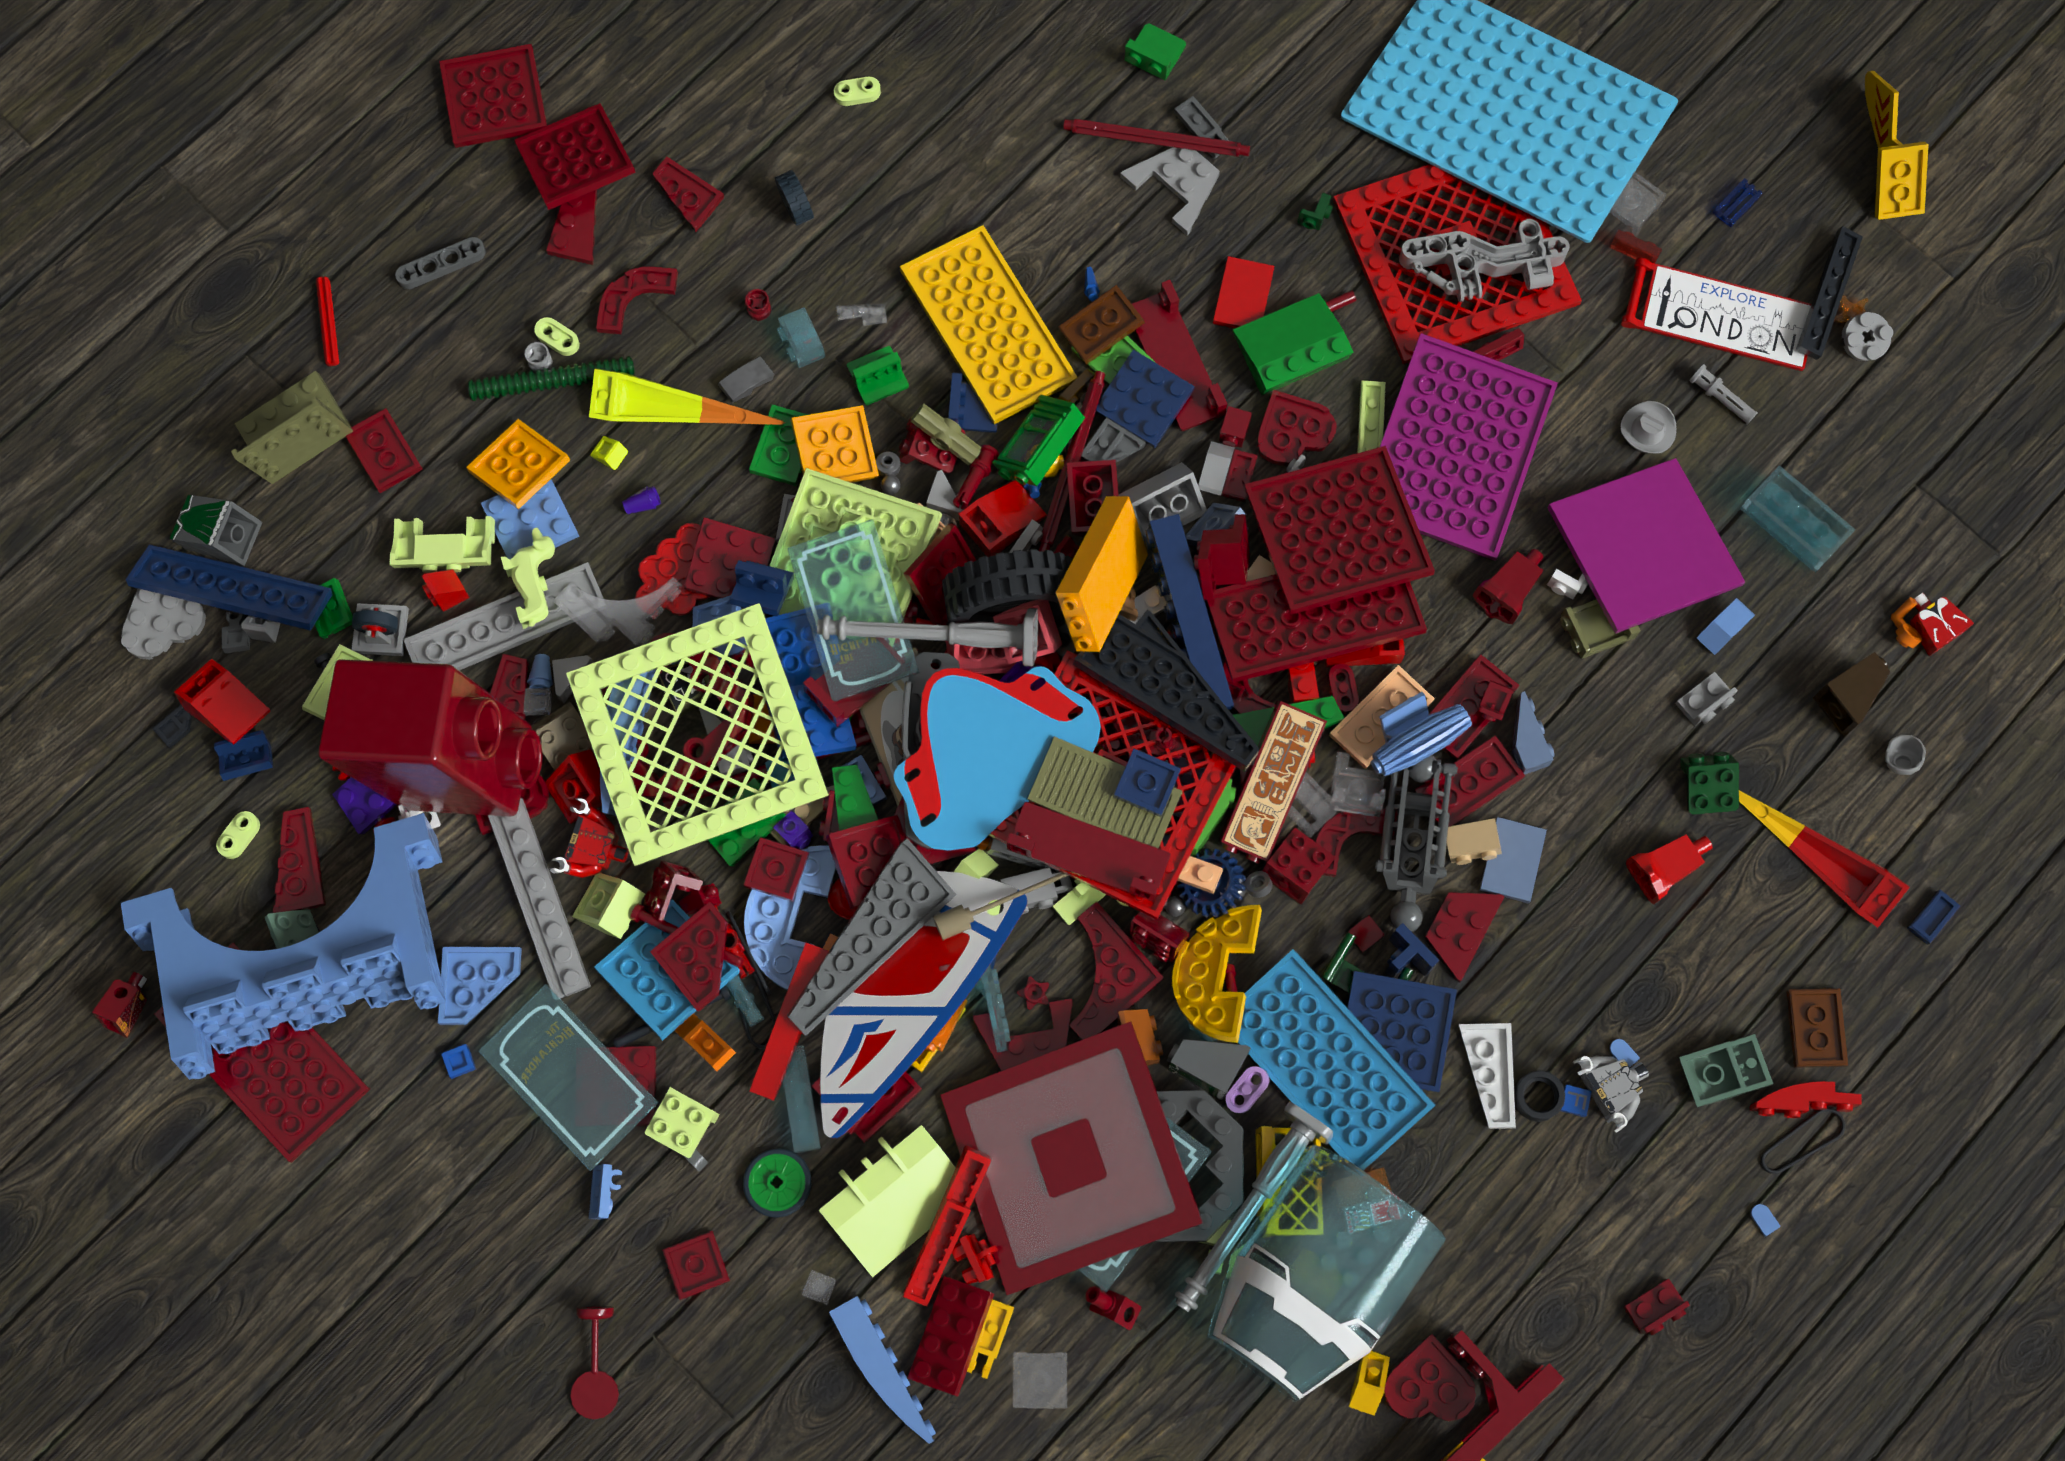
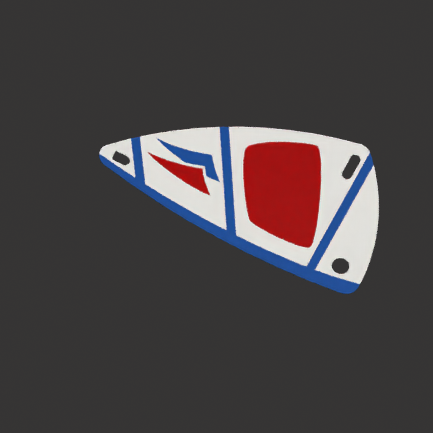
[820,871,1028,1138]

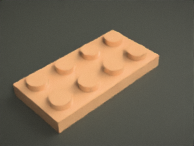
[1329,665,1435,770]

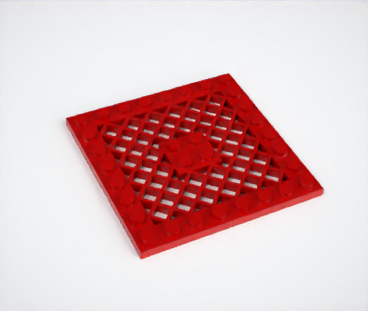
[1333,164,1582,365]
[989,650,1236,920]

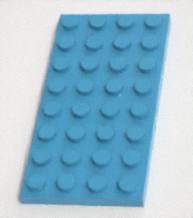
[1238,949,1435,1176]

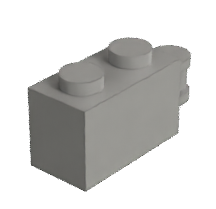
[1000,867,1073,914]

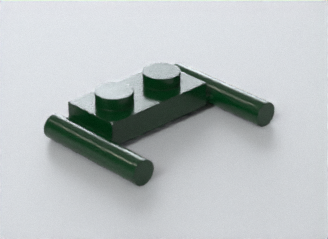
[1321,932,1414,993]

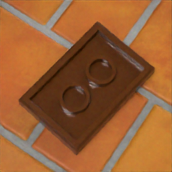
[1058,285,1145,365]
[1787,989,1848,1068]

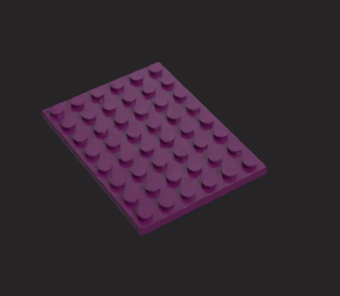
[1380,333,1558,561]

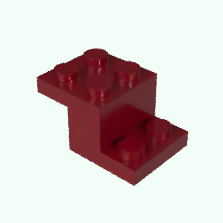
[1194,514,1251,600]

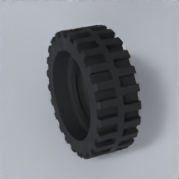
[942,549,1073,625]

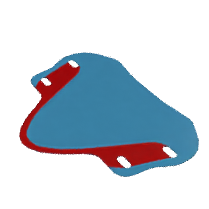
[893,666,1101,851]

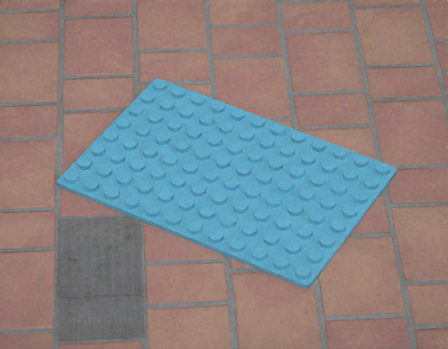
[1341,0,1678,243]

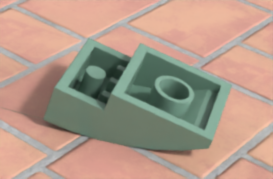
[1679,1034,1773,1107]

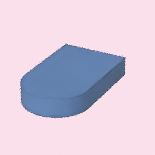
[1609,1039,1640,1067]
[1750,1204,1781,1237]

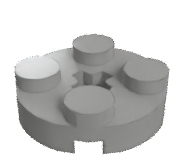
[1842,312,1893,361]

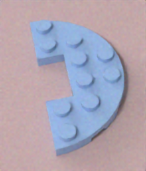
[744,846,836,991]

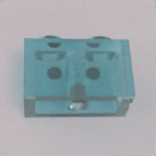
[776,307,825,368]

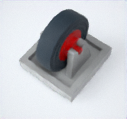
[352,604,409,656]

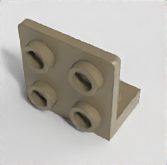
[531,702,594,771]

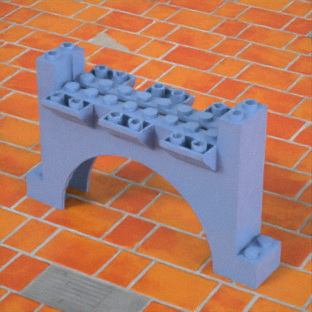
[121,813,446,1080]

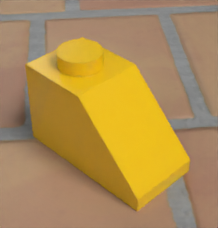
[1349,1351,1390,1416]

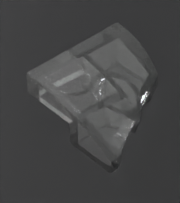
[836,303,887,326]

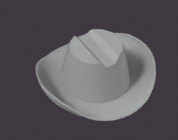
[1621,401,1676,453]

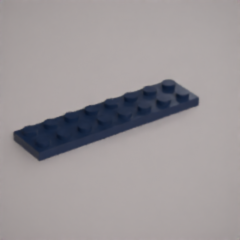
[126,545,332,630]

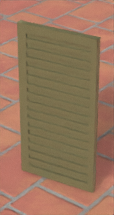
[1027,736,1183,848]

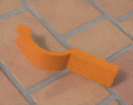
[674,1013,736,1071]

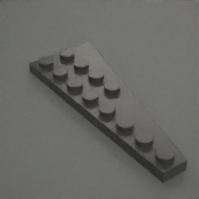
[787,838,957,1036]

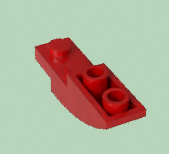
[1750,1082,1862,1118]

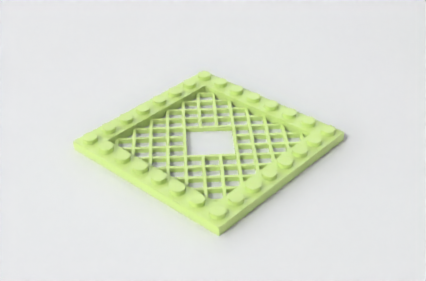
[566,603,829,866]

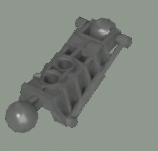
[1375,755,1458,932]

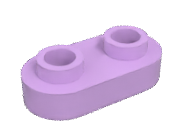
[1226,1066,1269,1113]

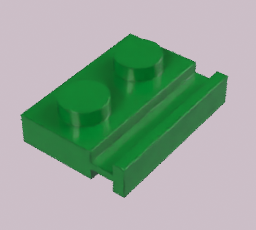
[315,578,353,639]

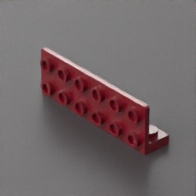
[1132,280,1227,431]
[1006,802,1171,902]

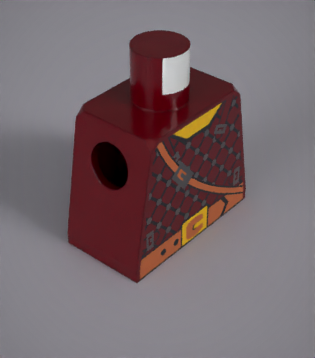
[92,972,147,1038]

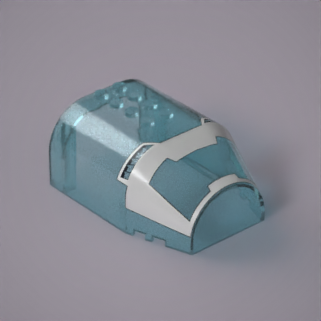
[1207,1145,1446,1402]

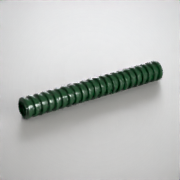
[468,356,635,401]

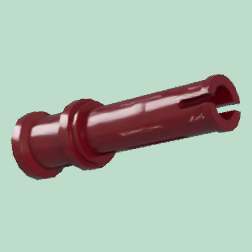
[953,445,999,510]

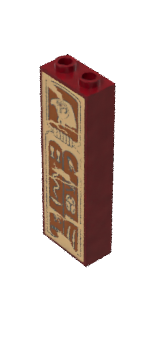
[1218,701,1327,864]

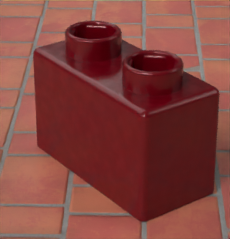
[318,659,542,817]

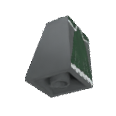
[170,495,263,566]
[1167,1039,1251,1100]

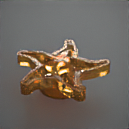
[1834,295,1869,323]

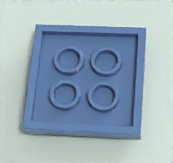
[481,479,579,559]

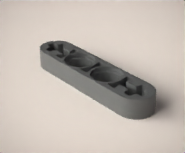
[395,237,486,289]

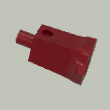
[1473,549,1544,625]

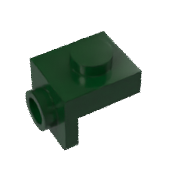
[1297,193,1333,230]

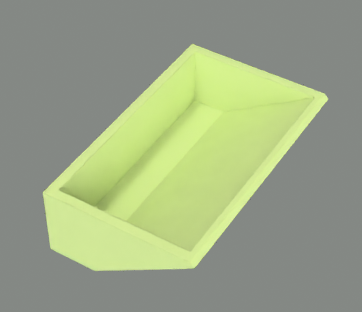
[819,1125,956,1277]

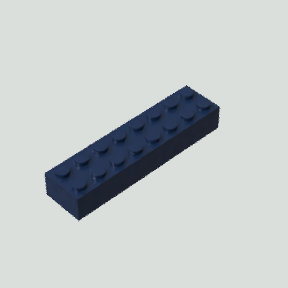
[1143,514,1234,711]

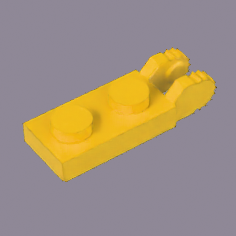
[967,1299,1014,1379]

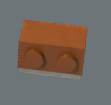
[1116,1009,1163,1066]

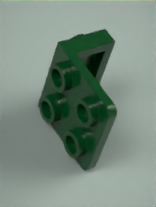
[1680,752,1739,814]

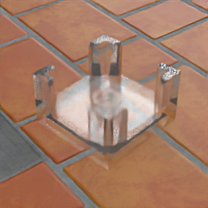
[1609,171,1666,240]
[1329,752,1385,817]
[1013,1352,1067,1409]

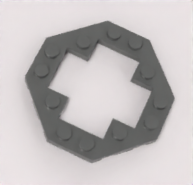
[1154,1091,1244,1242]

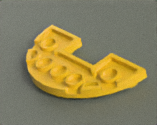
[1172,905,1262,1043]

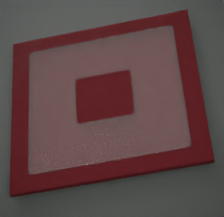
[941,1021,1203,1295]

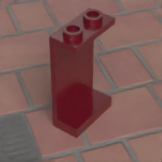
[803,637,906,727]

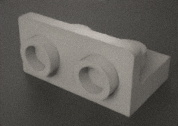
[1675,672,1738,726]

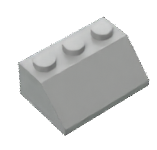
[1119,462,1207,544]

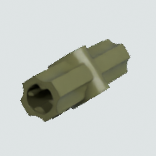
[910,403,981,465]

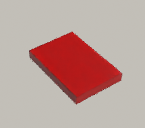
[1213,256,1275,328]

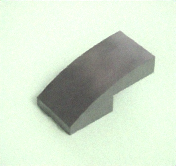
[718,357,774,403]

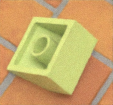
[572,873,645,939]

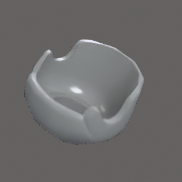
[1885,735,1926,775]

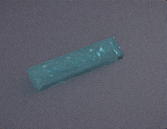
[783,1045,821,1153]

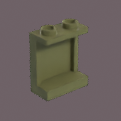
[1560,599,1641,659]

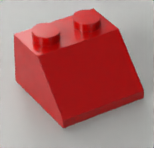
[545,749,602,824]

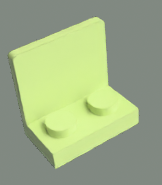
[645,1087,720,1158]

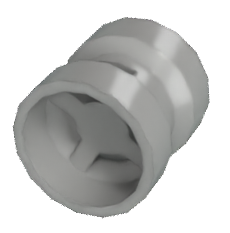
[525,342,553,372]

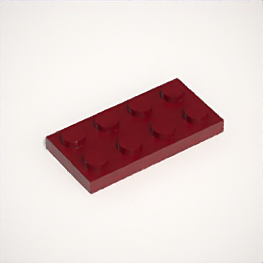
[1429,654,1520,761]
[1413,736,1525,827]
[907,1276,994,1397]

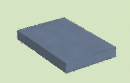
[1479,817,1547,903]

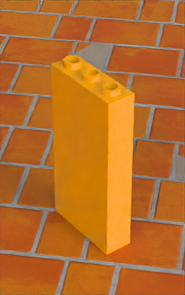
[1056,496,1148,652]

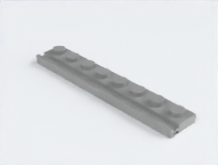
[488,798,591,1001]

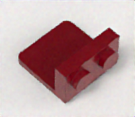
[899,418,965,474]

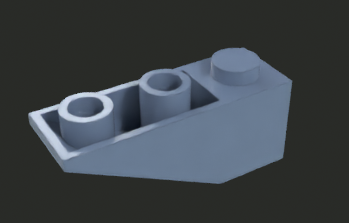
[1512,691,1554,774]

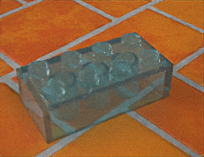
[1740,465,1855,573]

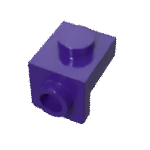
[774,811,813,850]

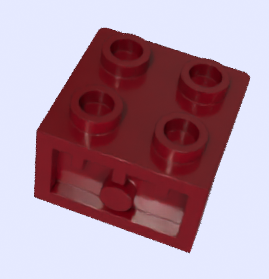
[1263,828,1335,905]
[644,860,703,922]

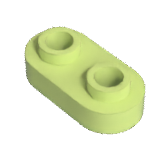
[834,77,881,106]
[535,317,579,356]
[216,811,260,859]

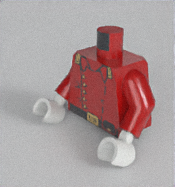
[550,798,629,878]

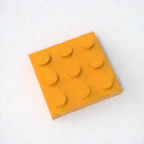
[791,405,879,483]
[466,419,570,510]

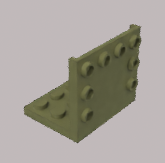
[231,371,353,484]

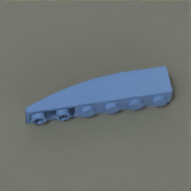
[600,669,657,816]
[829,1296,936,1444]

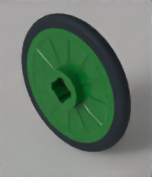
[743,1148,811,1217]

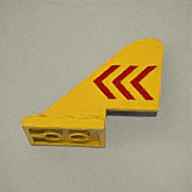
[1865,71,1928,220]

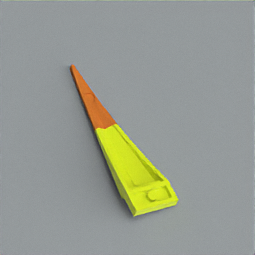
[589,369,785,425]

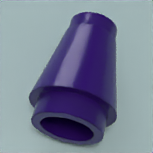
[622,486,661,514]

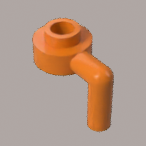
[1891,597,1922,648]

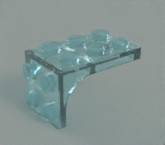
[939,964,1011,1052]

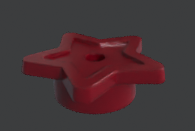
[1017,976,1049,1010]

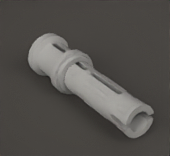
[1689,364,1758,425]

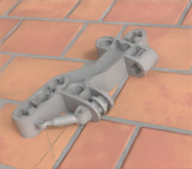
[1399,219,1570,302]

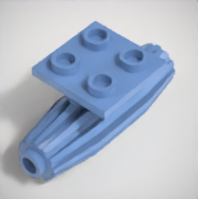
[1371,692,1472,776]

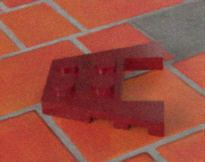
[973,998,1073,1071]

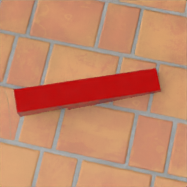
[750,942,829,1101]
[902,1145,992,1306]

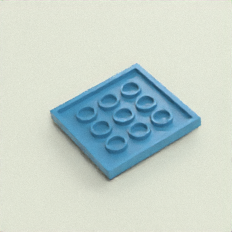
[594,900,740,1041]

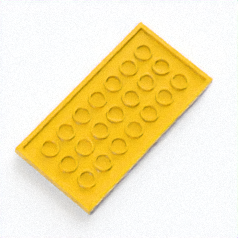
[900,225,1078,424]

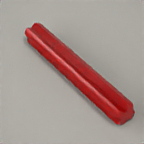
[316,276,339,366]

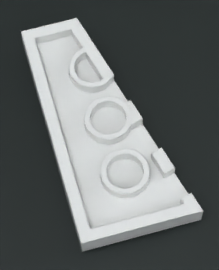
[1459,1023,1516,1129]

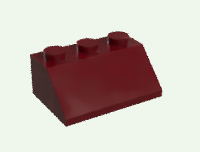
[1067,460,1119,537]

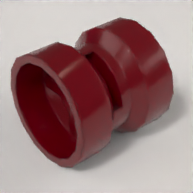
[745,289,771,321]

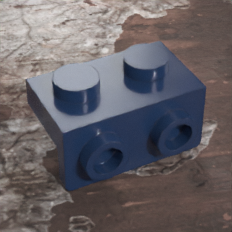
[214,730,273,781]

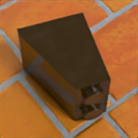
[1813,652,1890,738]

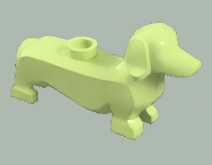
[501,528,555,629]

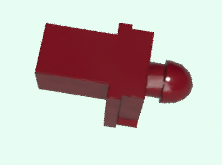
[679,883,722,915]

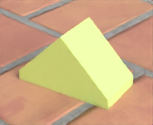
[954,849,999,879]

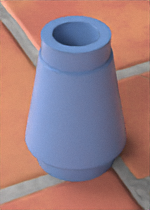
[527,654,553,693]

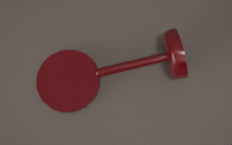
[571,1306,619,1419]

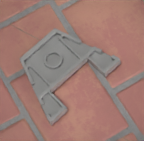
[1120,147,1220,235]

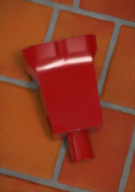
[1626,834,1712,904]

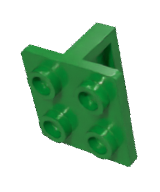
[847,346,909,405]

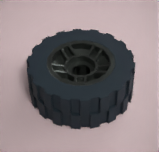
[774,170,814,226]

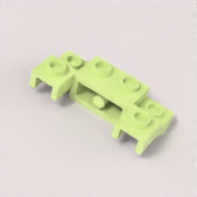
[390,516,495,573]

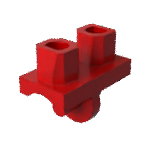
[952,1234,998,1284]

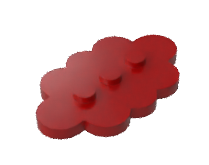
[635,523,710,616]

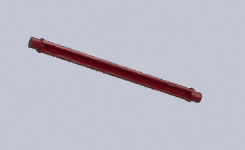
[1064,119,1250,157]
[1038,371,1106,552]

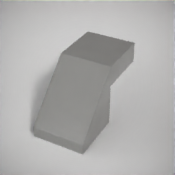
[1198,441,1235,495]

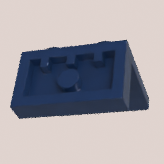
[948,373,997,433]

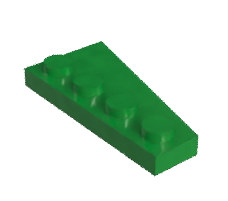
[1233,696,1344,747]

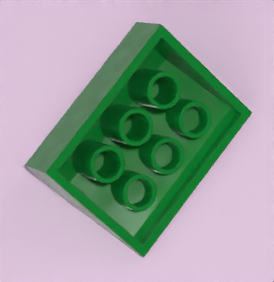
[1232,293,1354,396]

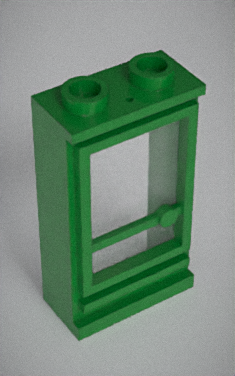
[992,395,1085,486]

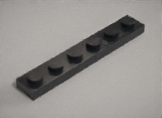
[1796,226,1863,360]

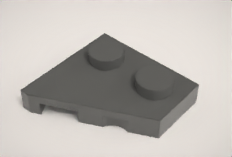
[1081,418,1146,462]

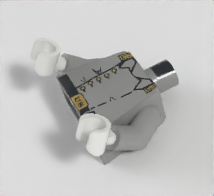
[1573,1056,1649,1133]

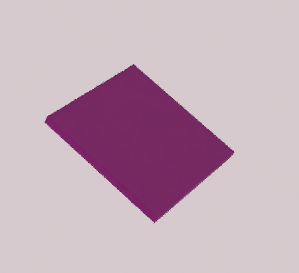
[1547,458,1745,634]

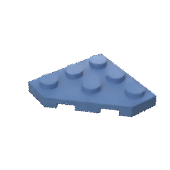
[438,947,522,1025]

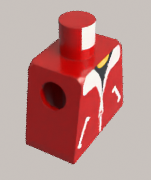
[1910,593,1974,656]

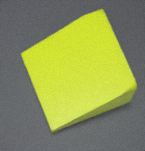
[590,436,628,470]

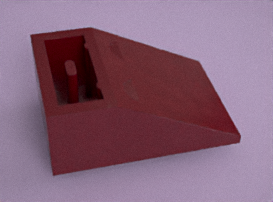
[1129,912,1190,963]

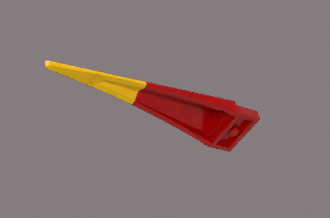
[1739,790,1910,928]

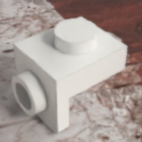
[1547,569,1588,599]

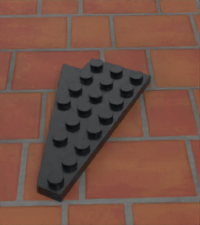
[1073,610,1260,772]

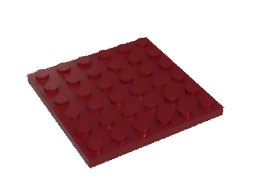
[1245,446,1435,615]

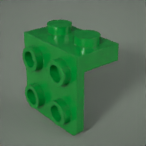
[1124,23,1186,81]

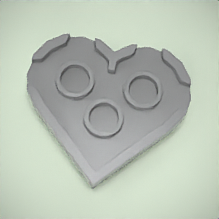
[121,589,206,660]

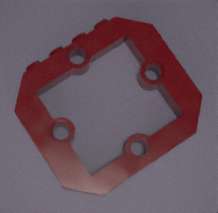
[587,633,755,800]

